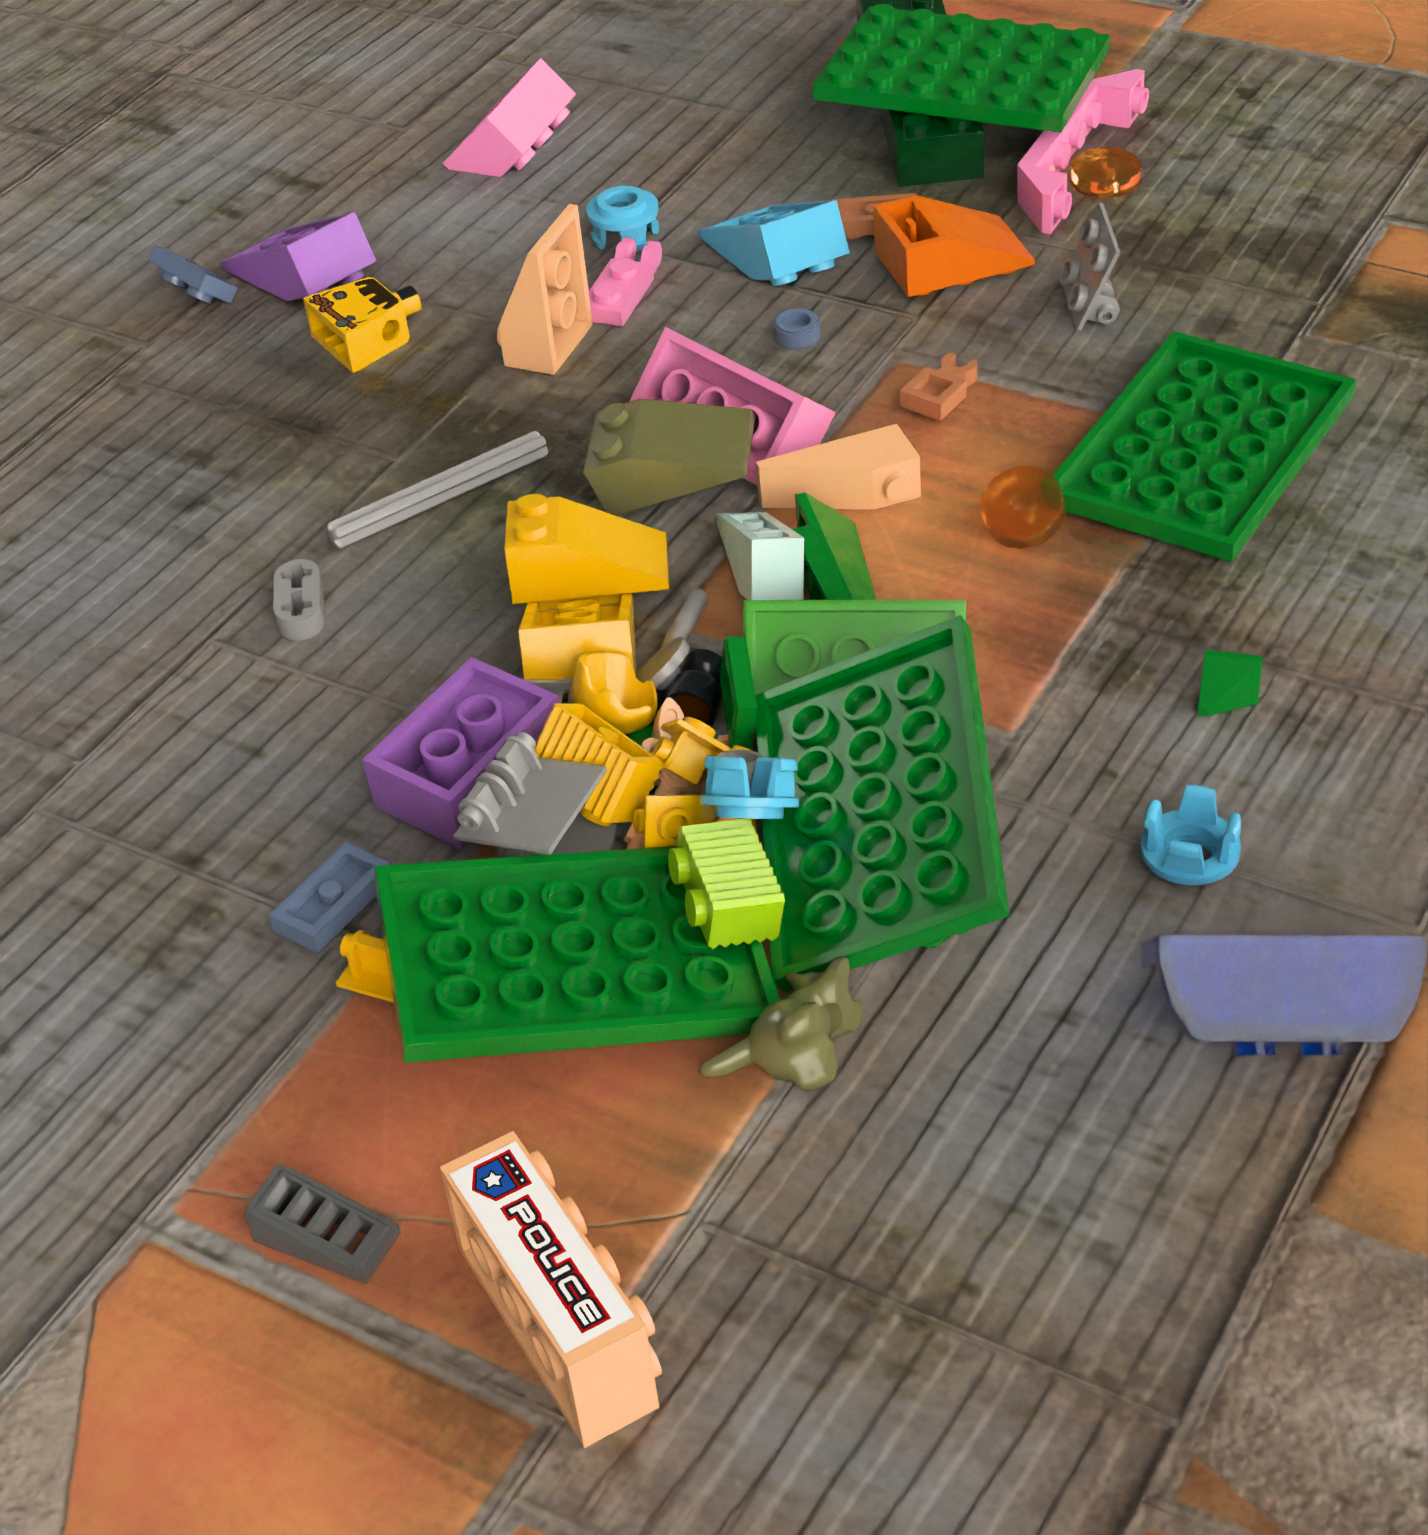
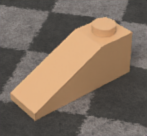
[755,424,921,510]

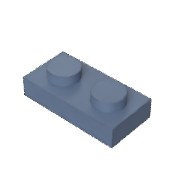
[148,244,238,304]
[269,842,391,953]

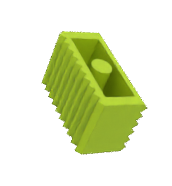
[668,818,785,950]

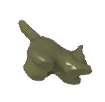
[699,956,863,1091]

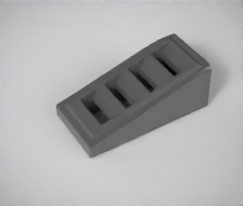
[245,1165,401,1284]

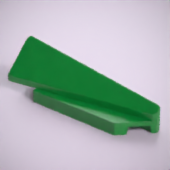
[792,492,876,600]

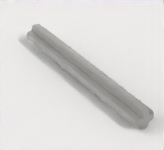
[326,431,548,549]

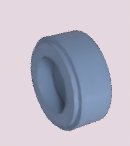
[774,308,821,349]

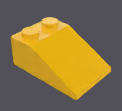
[505,494,669,604]
[518,593,636,699]

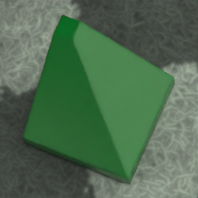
[1198,649,1263,716]

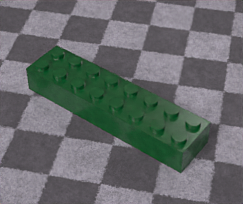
[856,0,984,187]

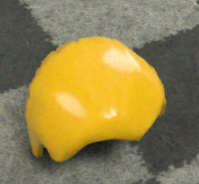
[571,652,657,735]

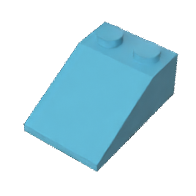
[698,200,850,286]

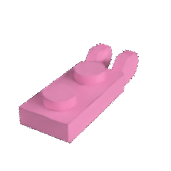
[589,238,662,327]

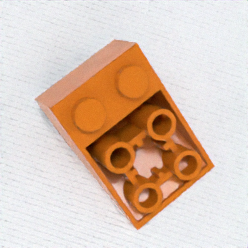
[873,195,1035,297]

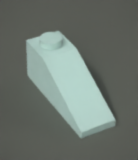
[717,512,804,600]

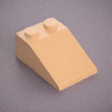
[497,204,593,375]

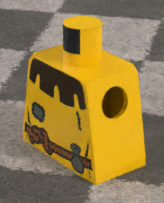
[303,277,422,373]

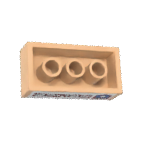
[440,1131,662,1448]

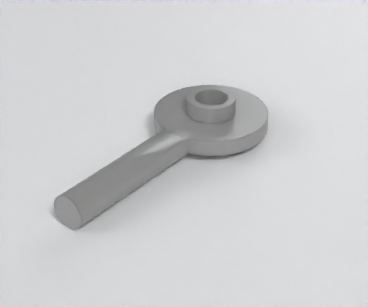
[636,589,709,690]

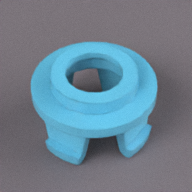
[586,185,659,252]
[700,756,799,819]
[1140,785,1241,886]

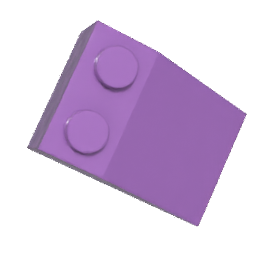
[221,211,376,301]
[362,657,560,850]

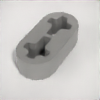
[273,559,325,641]

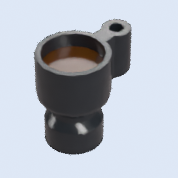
[645,649,722,728]

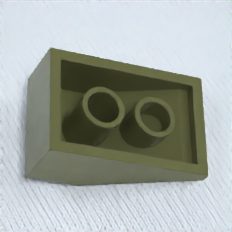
[583,399,755,516]

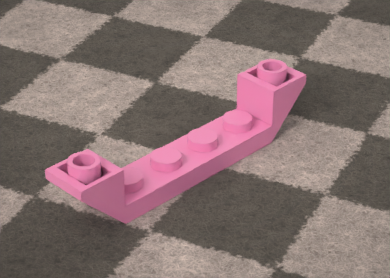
[1017,69,1149,235]

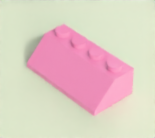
[629,327,836,485]

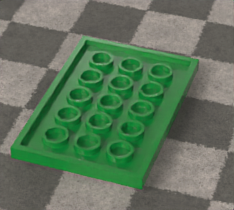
[813,4,1110,133]
[1042,331,1356,562]
[756,615,1010,993]
[374,846,780,1063]

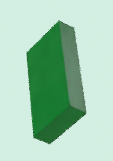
[719,636,758,751]

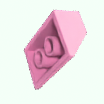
[442,58,576,177]

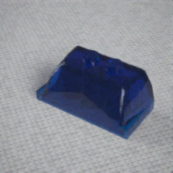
[1142,935,1426,1056]

